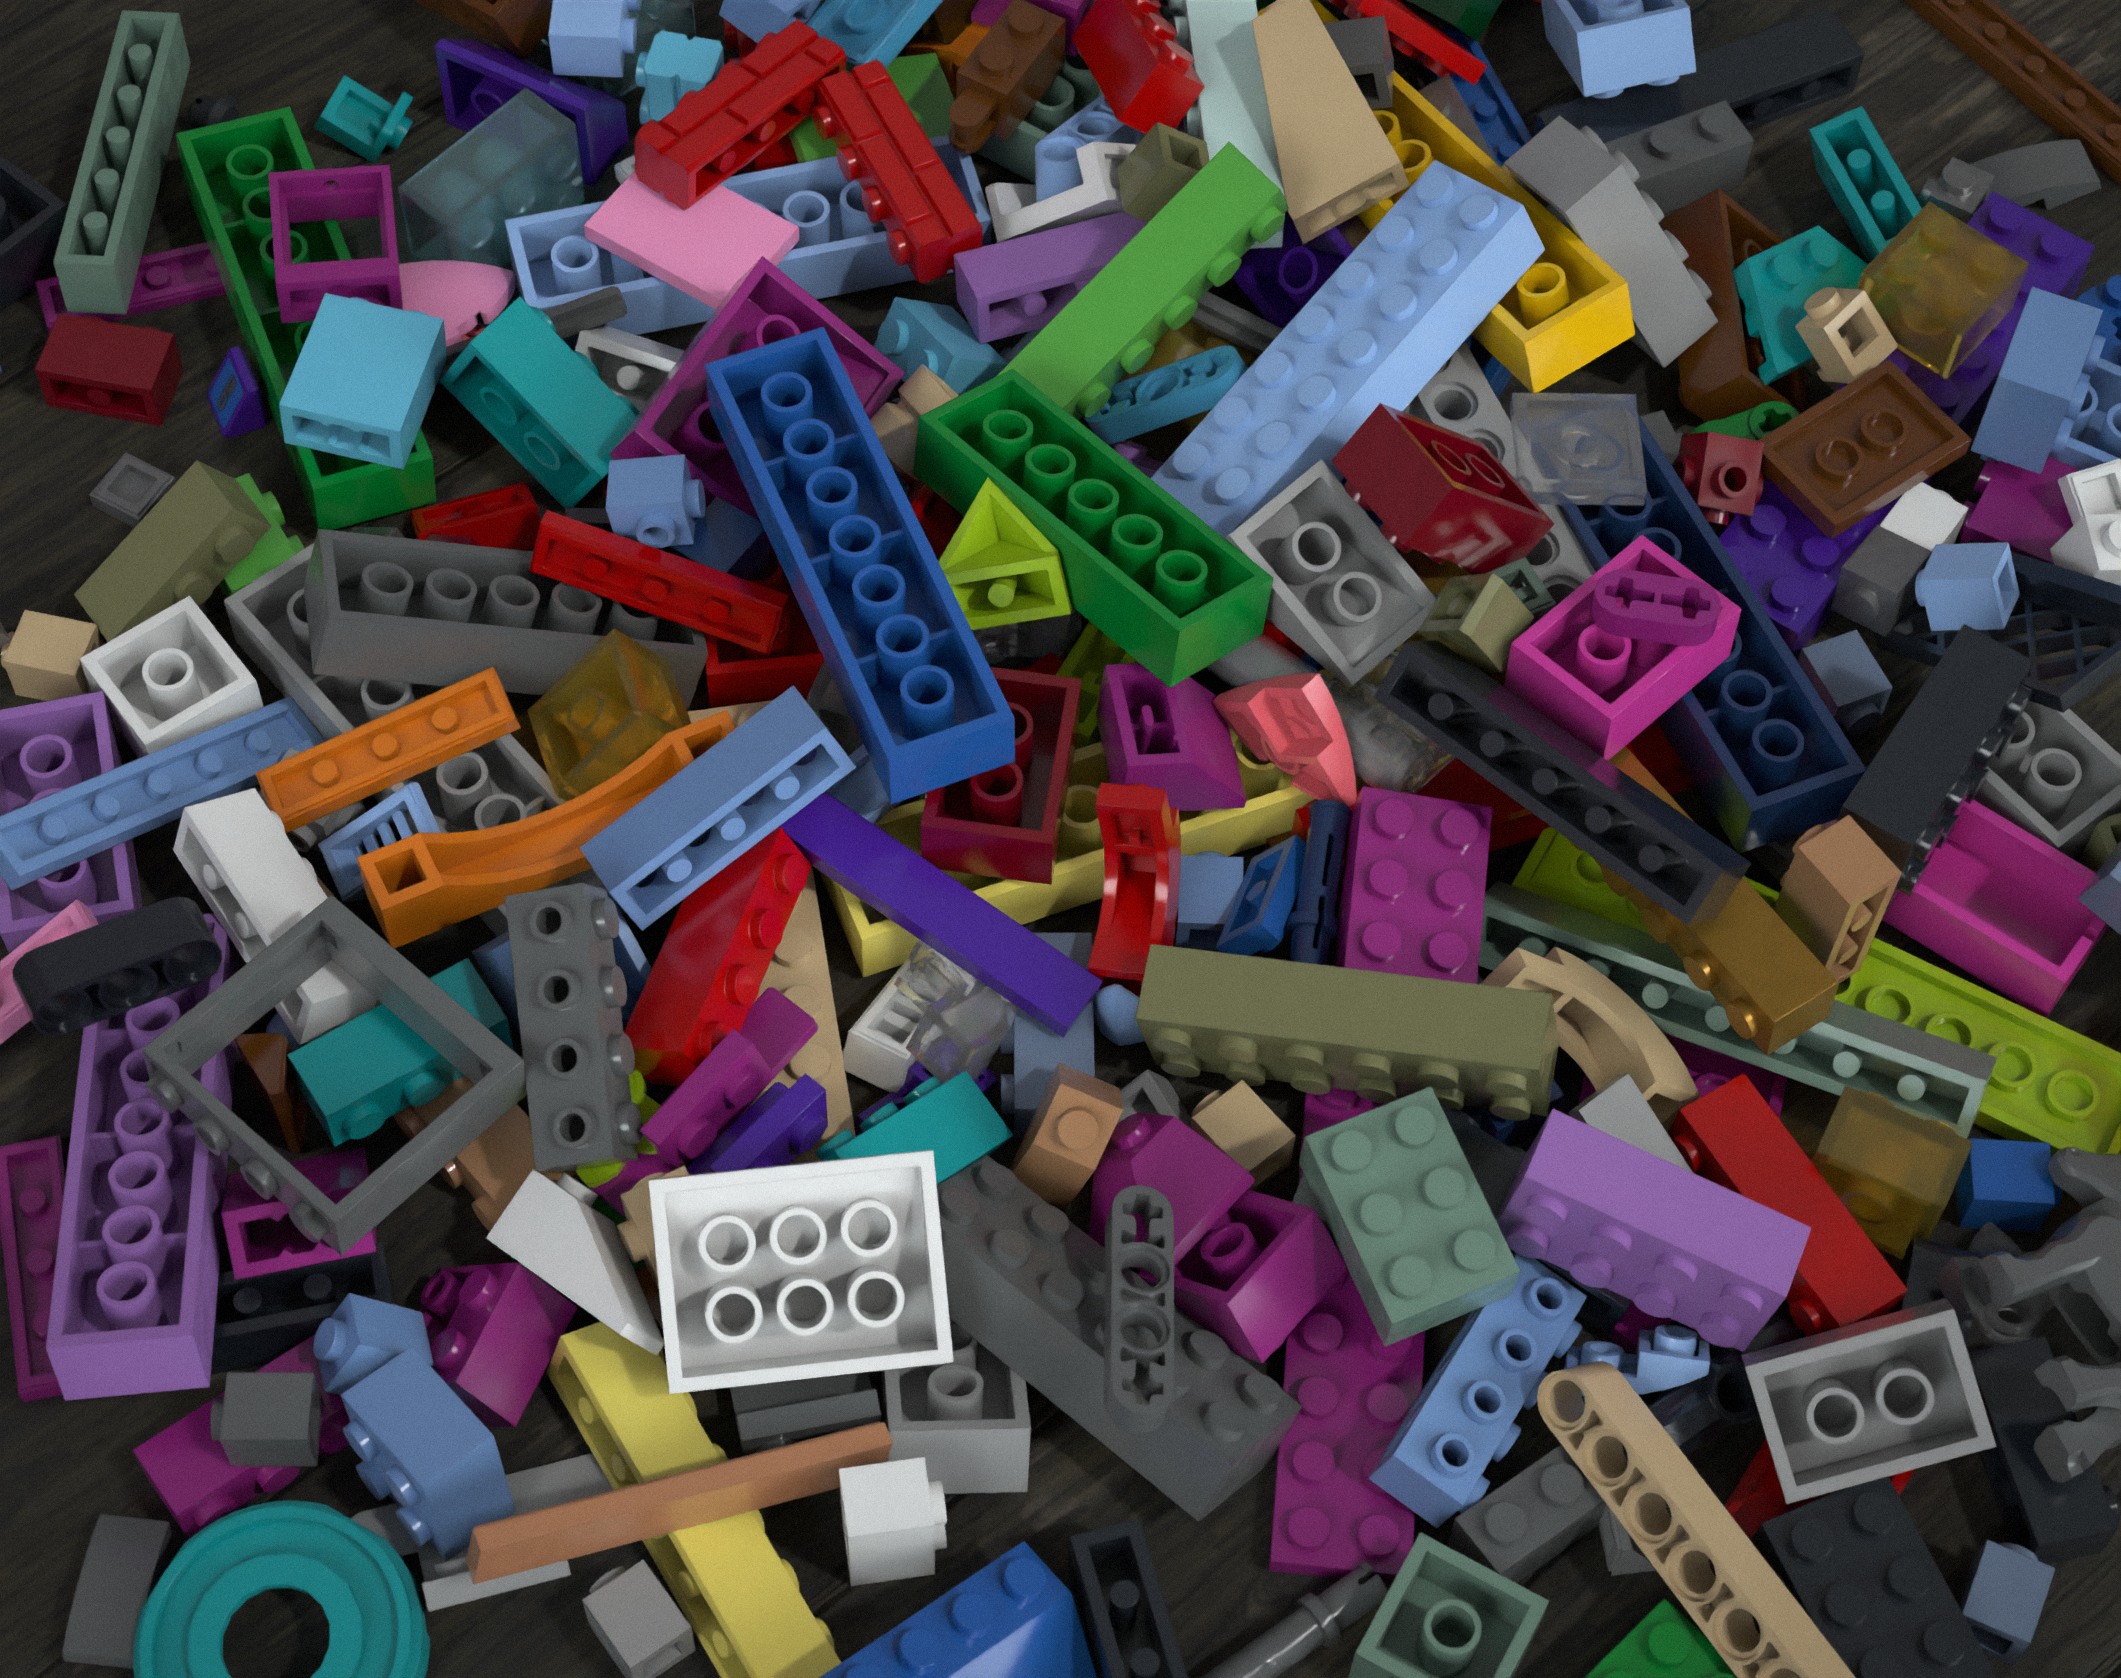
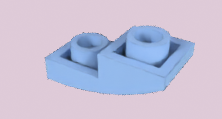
[1564,1325,1710,1396]

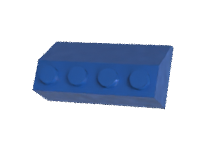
[820,1541,1097,1678]

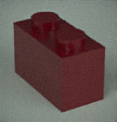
[35,313,184,426]

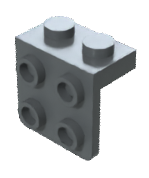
[730,1372,881,1457]

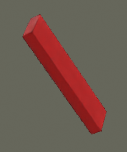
[529,510,789,655]

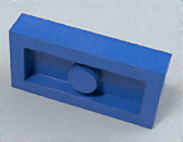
[1216,835,1306,956]

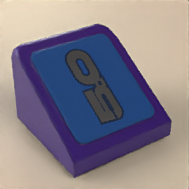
[208,346,268,438]

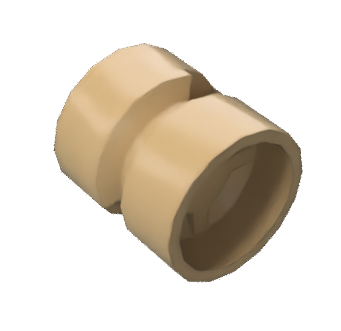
[870,364,959,482]

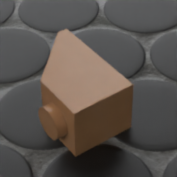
[1009,1062,1123,1210]

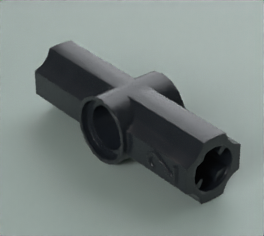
[1646,1315,1807,1456]

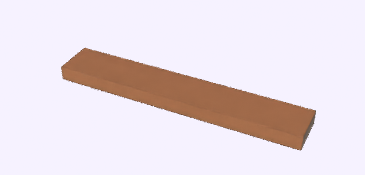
[466,1422,893,1585]

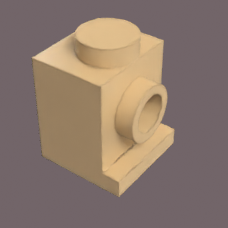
[1795,287,1898,384]

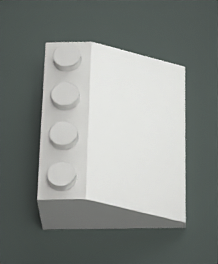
[649,1149,954,1394]

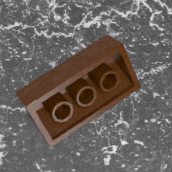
[1661,188,1808,431]

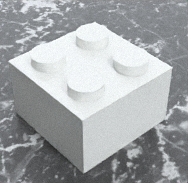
[79,595,264,759]

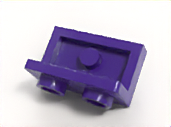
[686,1073,828,1175]

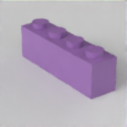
[954,211,1149,344]

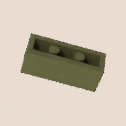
[74,460,272,642]

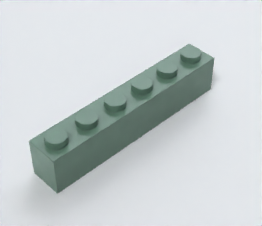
[53,10,191,315]

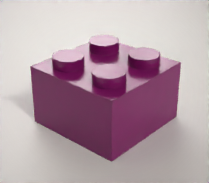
[1137,1189,1347,1363]

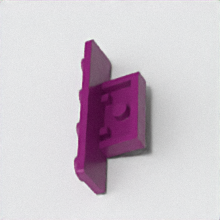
[591,987,818,1219]

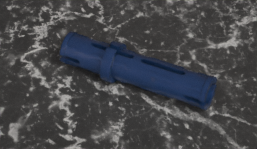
[1286,800,1352,965]

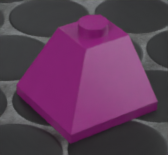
[1089,1112,1255,1271]

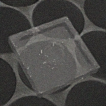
[1509,393,1647,505]

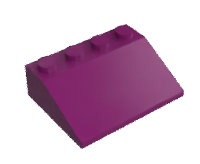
[609,256,905,551]

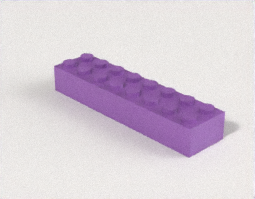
[46,913,243,1400]

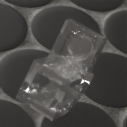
[894,940,1016,1084]

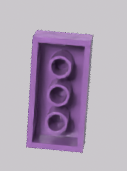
[0,691,143,954]
[1496,1109,1812,1352]

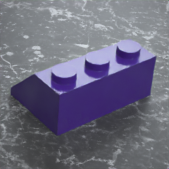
[435,39,629,187]

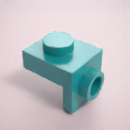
[314,75,414,163]

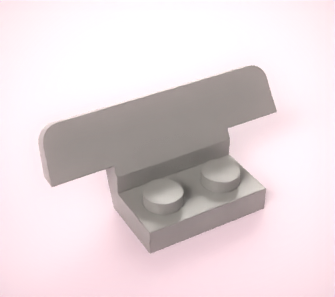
[351,1453,613,1612]

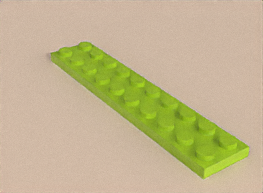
[1512,827,2121,1158]

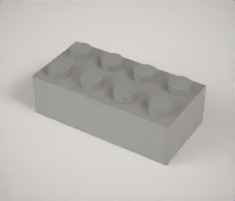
[1504,115,1719,368]

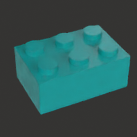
[440,296,640,508]

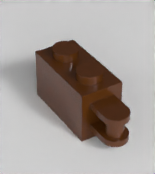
[949,0,1066,154]

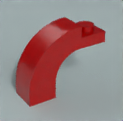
[1088,782,1181,998]

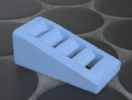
[318,782,441,902]

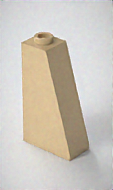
[1252,0,1410,243]

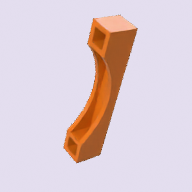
[357,710,736,948]

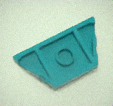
[1733,226,1909,385]

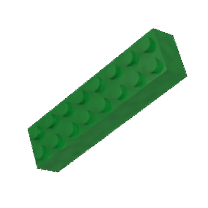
[176,106,437,530]

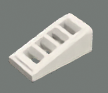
[843,962,963,1093]

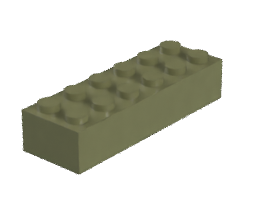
[1135,944,1559,1120]

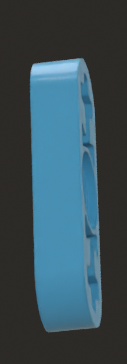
[1083,345,1248,444]

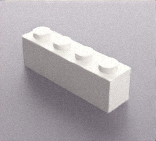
[173,788,377,1045]

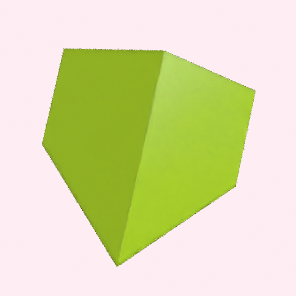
[938,477,1072,630]

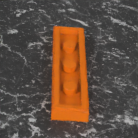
[255,667,521,833]

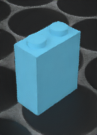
[279,293,447,469]

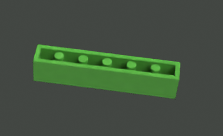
[996,142,1289,421]

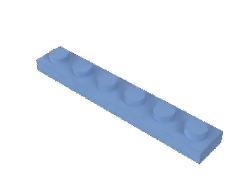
[0,696,325,890]

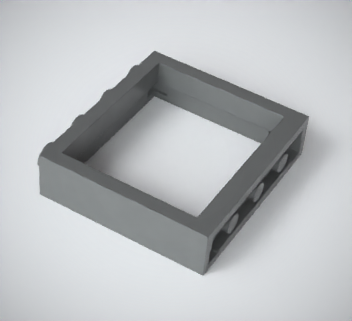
[142,895,527,1256]

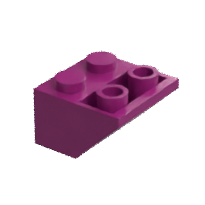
[1096,663,1246,811]
[418,1262,577,1427]

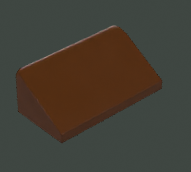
[234,1033,307,1153]

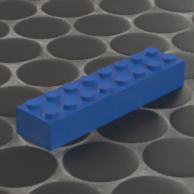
[704,326,1015,804]

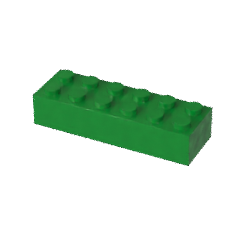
[913,369,1273,688]

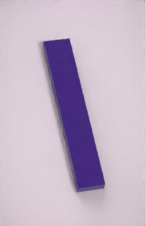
[779,791,1103,1038]

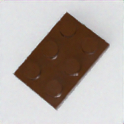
[1758,359,1972,540]

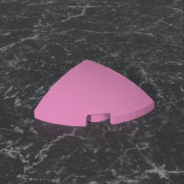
[399,261,517,347]

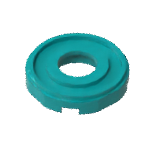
[133,1500,430,1678]

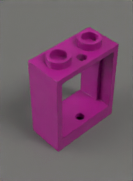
[268,165,403,323]

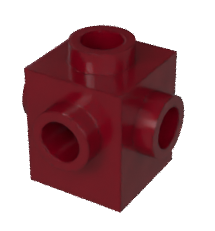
[1672,431,1764,527]

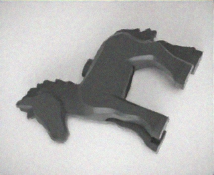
[1936,1147,2121,1483]

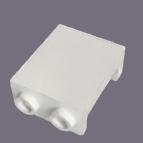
[985,142,1137,243]

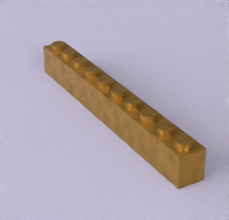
[1400,549,1839,1056]

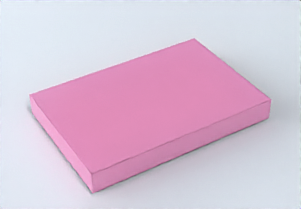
[584,170,800,309]

